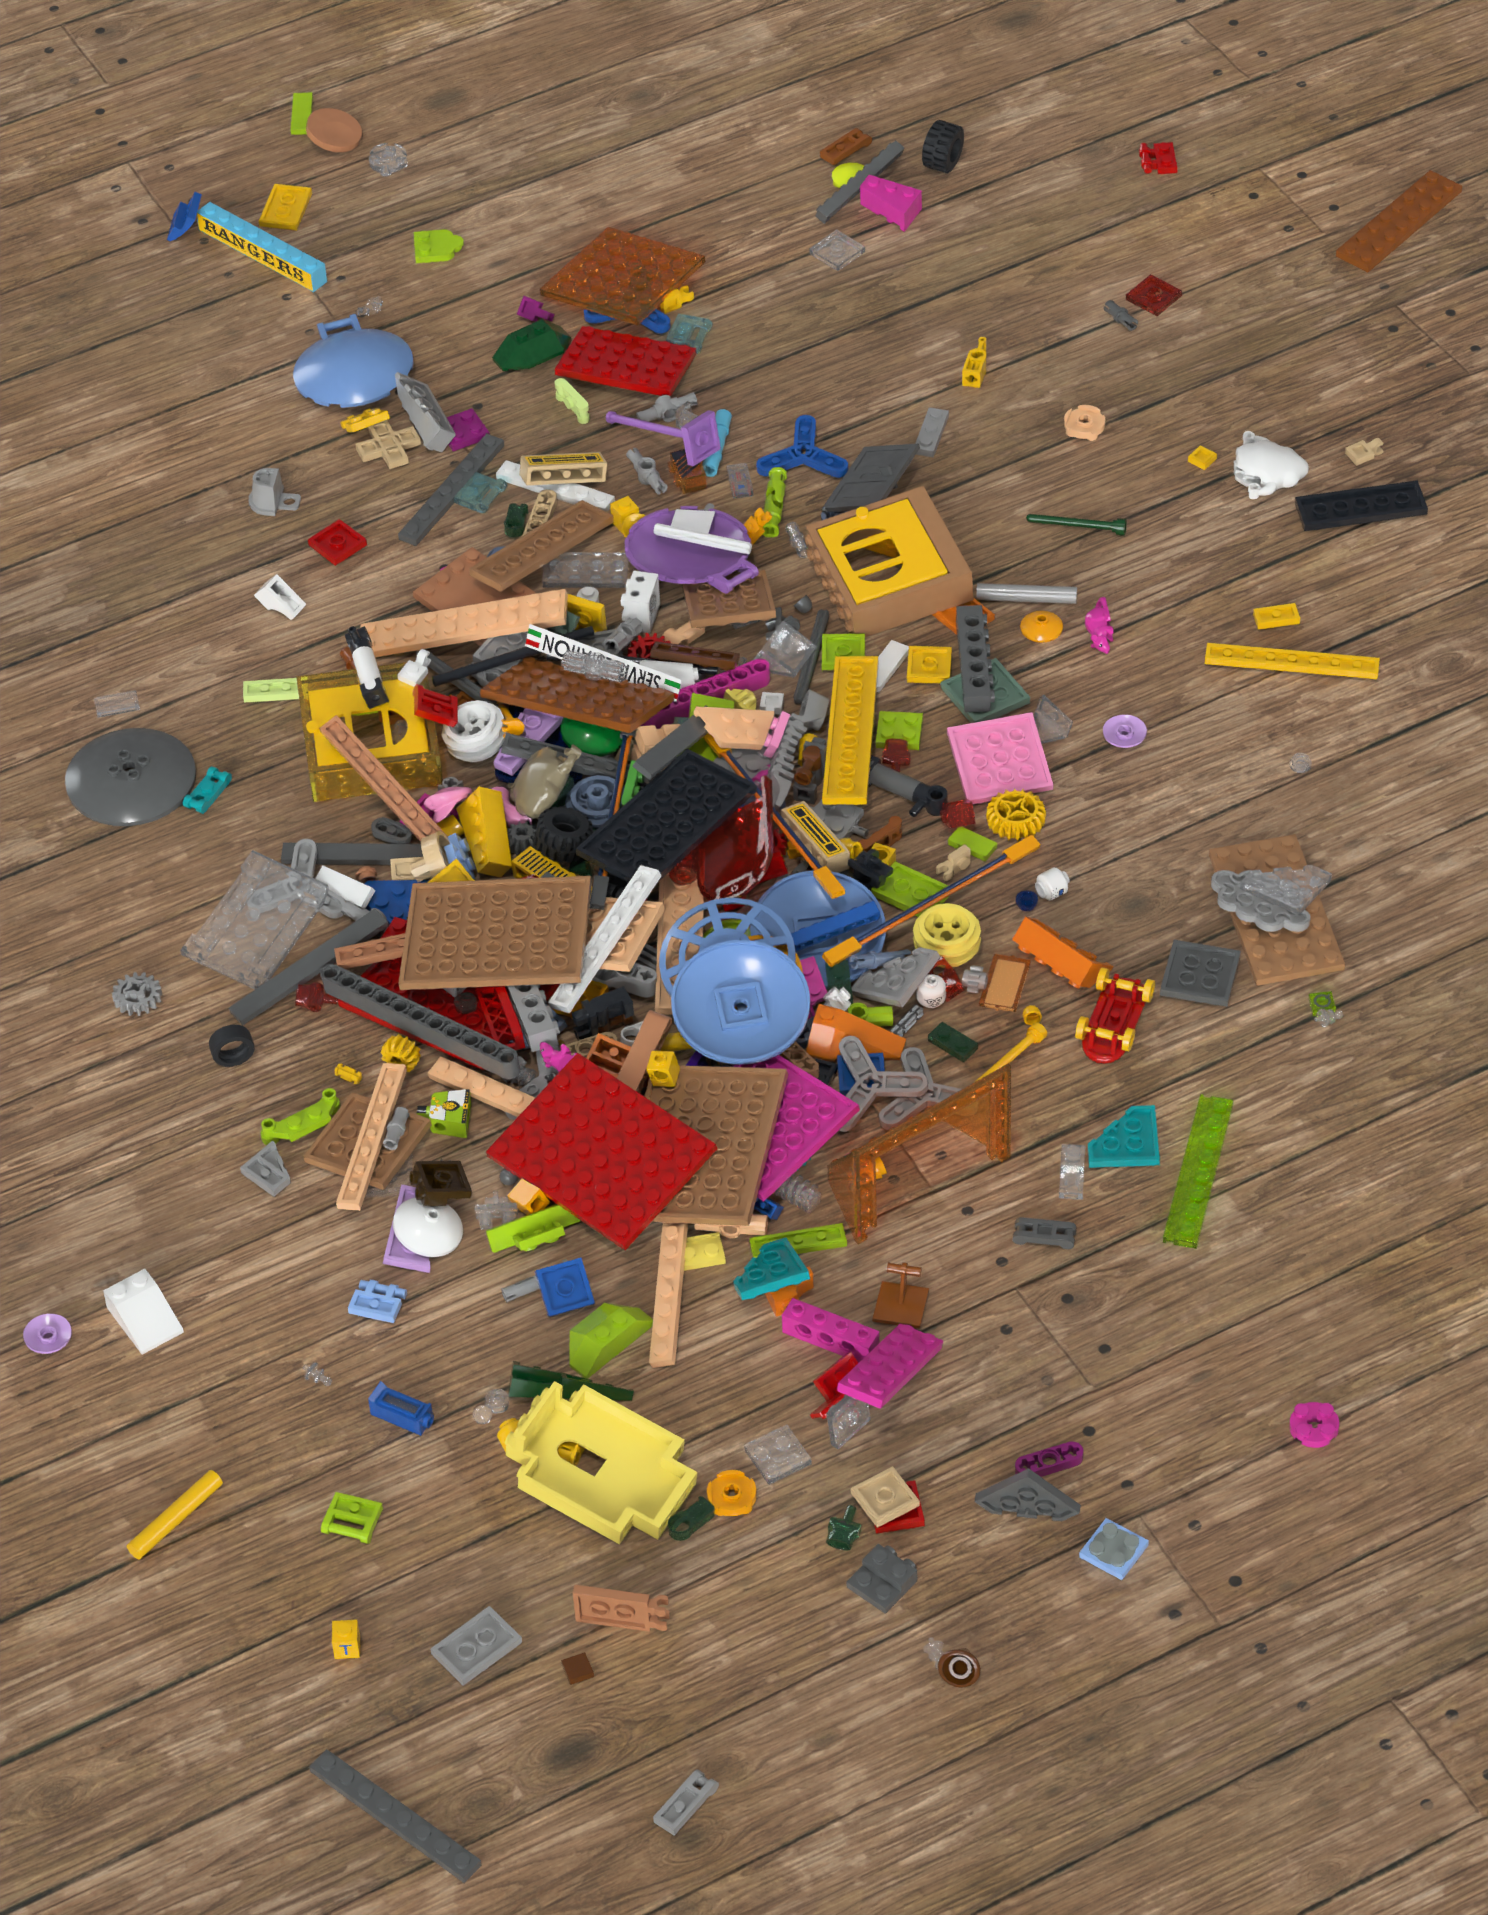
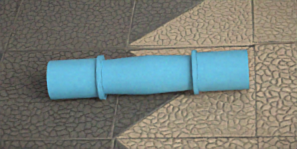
[701,409,732,477]

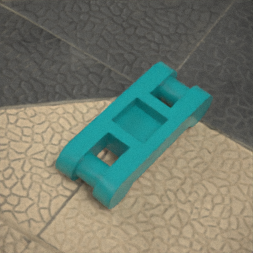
[183,766,232,814]

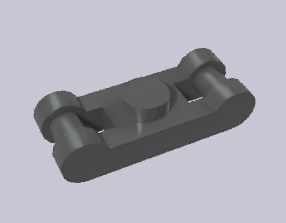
[1012,1217,1077,1249]

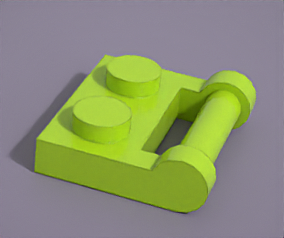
[321,1492,383,1544]

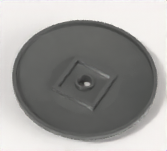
[65,728,196,826]

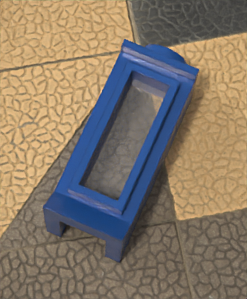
[368,1381,434,1436]

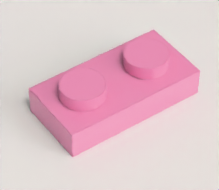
[763,711,790,758]

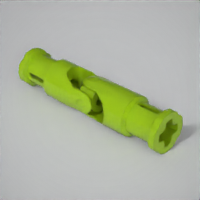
[763,467,787,538]

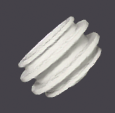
[441,700,507,762]

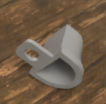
[249,468,301,516]

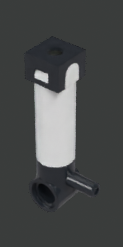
[345,626,389,709]

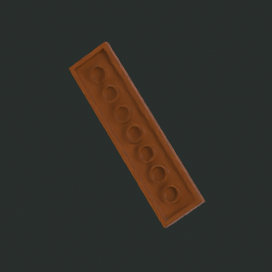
[1336,170,1462,272]

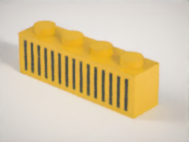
[511,846,593,896]

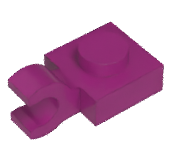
[517,296,555,322]

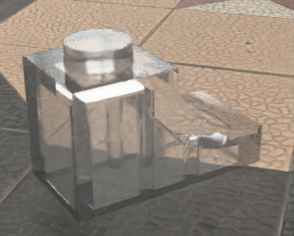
[1059,1144,1085,1200]

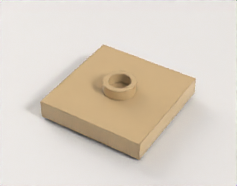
[851,1466,920,1528]

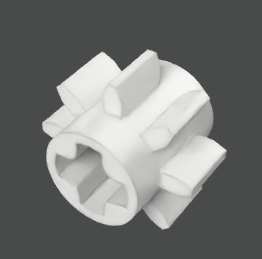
[823,987,851,1011]

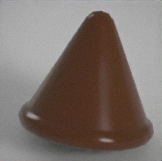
[938,1648,981,1688]

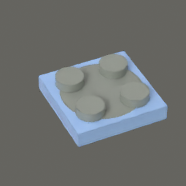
[1079,1518,1149,1580]

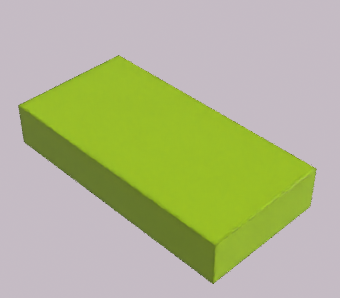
[948,826,997,862]

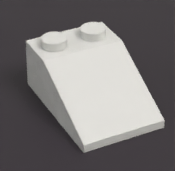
[103,1269,184,1355]

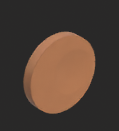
[306,108,362,152]

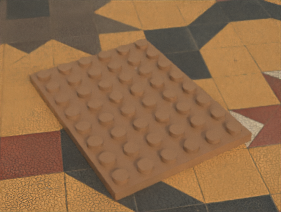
[399,876,592,990]
[645,1066,788,1226]

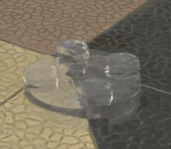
[369,143,408,177]

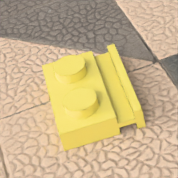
[684,1232,726,1271]

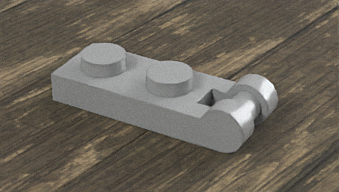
[653,1769,719,1835]

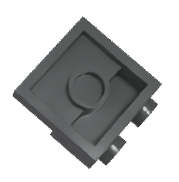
[846,1544,917,1614]

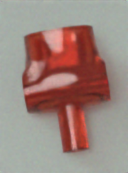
[882,738,910,772]
[295,982,338,1012]

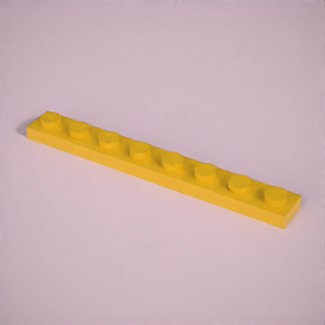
[1205,643,1380,679]

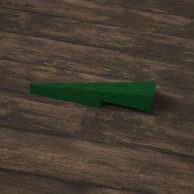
[508,1361,634,1401]

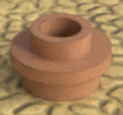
[355,866,377,884]

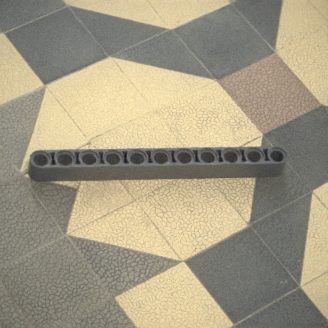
[320,964,520,1079]

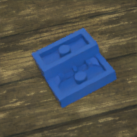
[167,192,202,241]

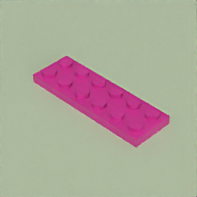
[837,1324,943,1409]

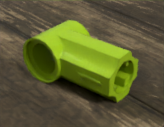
[848,1003,893,1027]

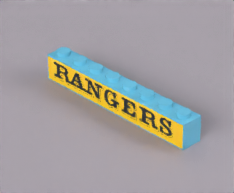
[197,202,327,292]

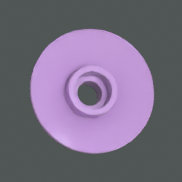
[1103,715,1147,748]
[23,1314,72,1354]

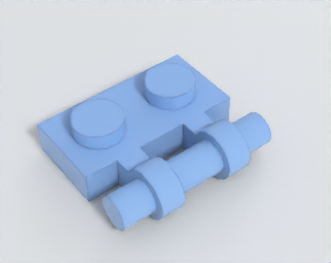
[348,1279,407,1323]

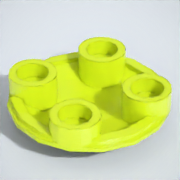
[832,162,864,188]

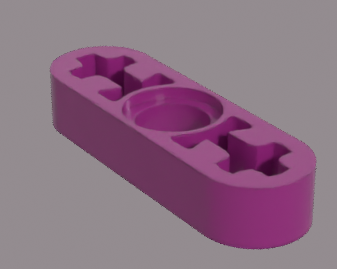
[1015,1441,1083,1477]

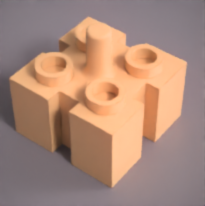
[630,724,680,772]

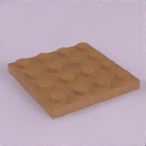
[682,570,776,629]
[303,1092,432,1190]

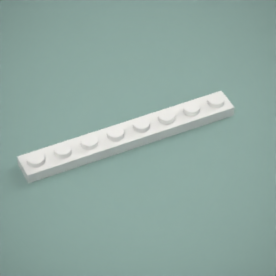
[548,865,661,1013]

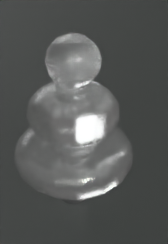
[1315,1008,1343,1028]
[303,1362,332,1386]
[923,1637,944,1669]

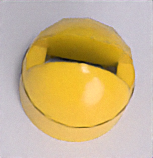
[1022,1005,1042,1025]

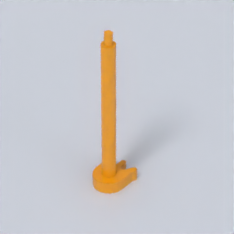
[497,702,524,738]

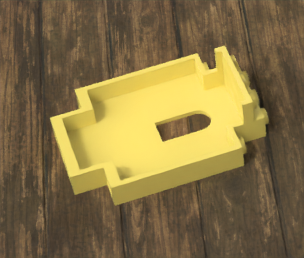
[504,1381,697,1545]

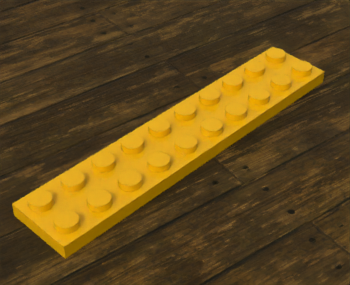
[822,656,879,805]

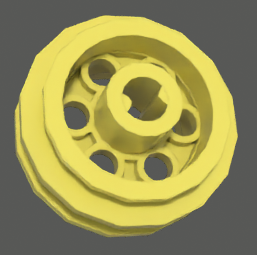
[913,903,981,968]

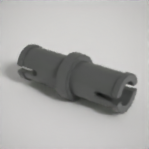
[1104,300,1138,331]

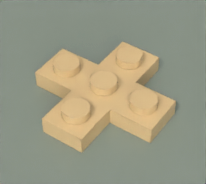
[356,420,421,469]

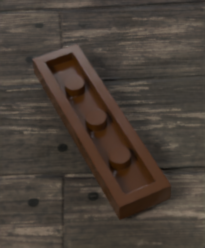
[651,642,740,671]

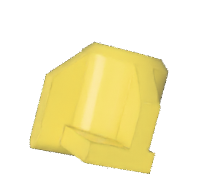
[723,689,756,710]

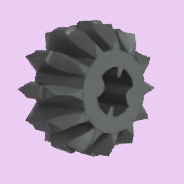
[507,821,537,856]

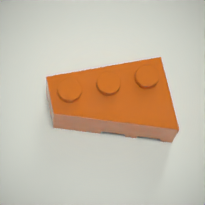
[586,1033,650,1087]

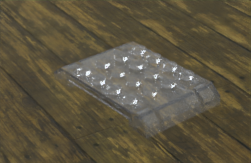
[180,850,329,989]

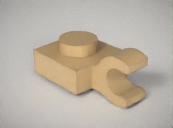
[1345,438,1383,466]
[936,844,971,881]

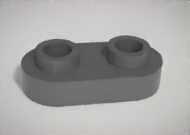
[371,817,413,844]

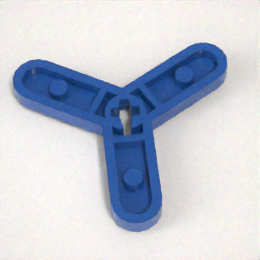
[584,271,671,334]
[756,415,848,478]

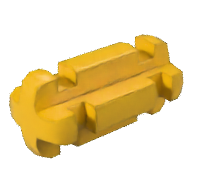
[334,1063,362,1084]

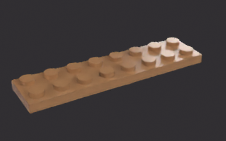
[469,500,613,592]

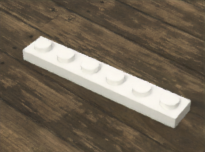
[496,460,615,512]

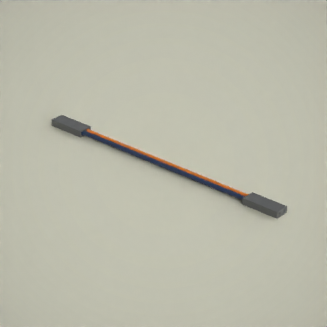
[589,729,636,910]

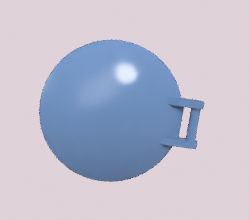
[293,314,414,408]

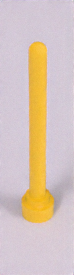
[970,1022,1047,1093]

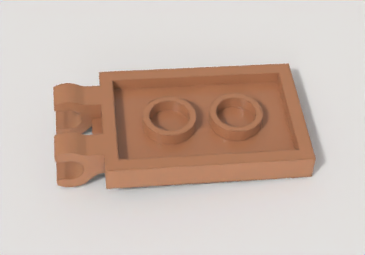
[573,1585,670,1632]

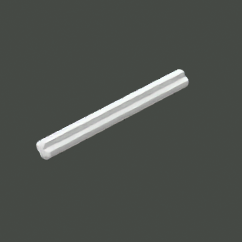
[654,523,752,554]

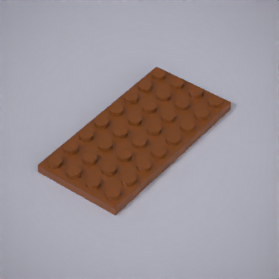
[480,657,674,733]

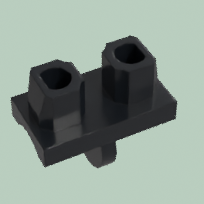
[848,849,893,889]

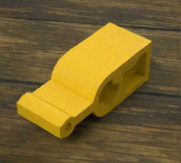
[962,337,986,388]

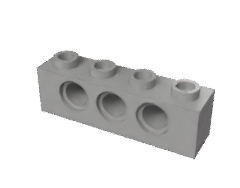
[505,984,560,1052]

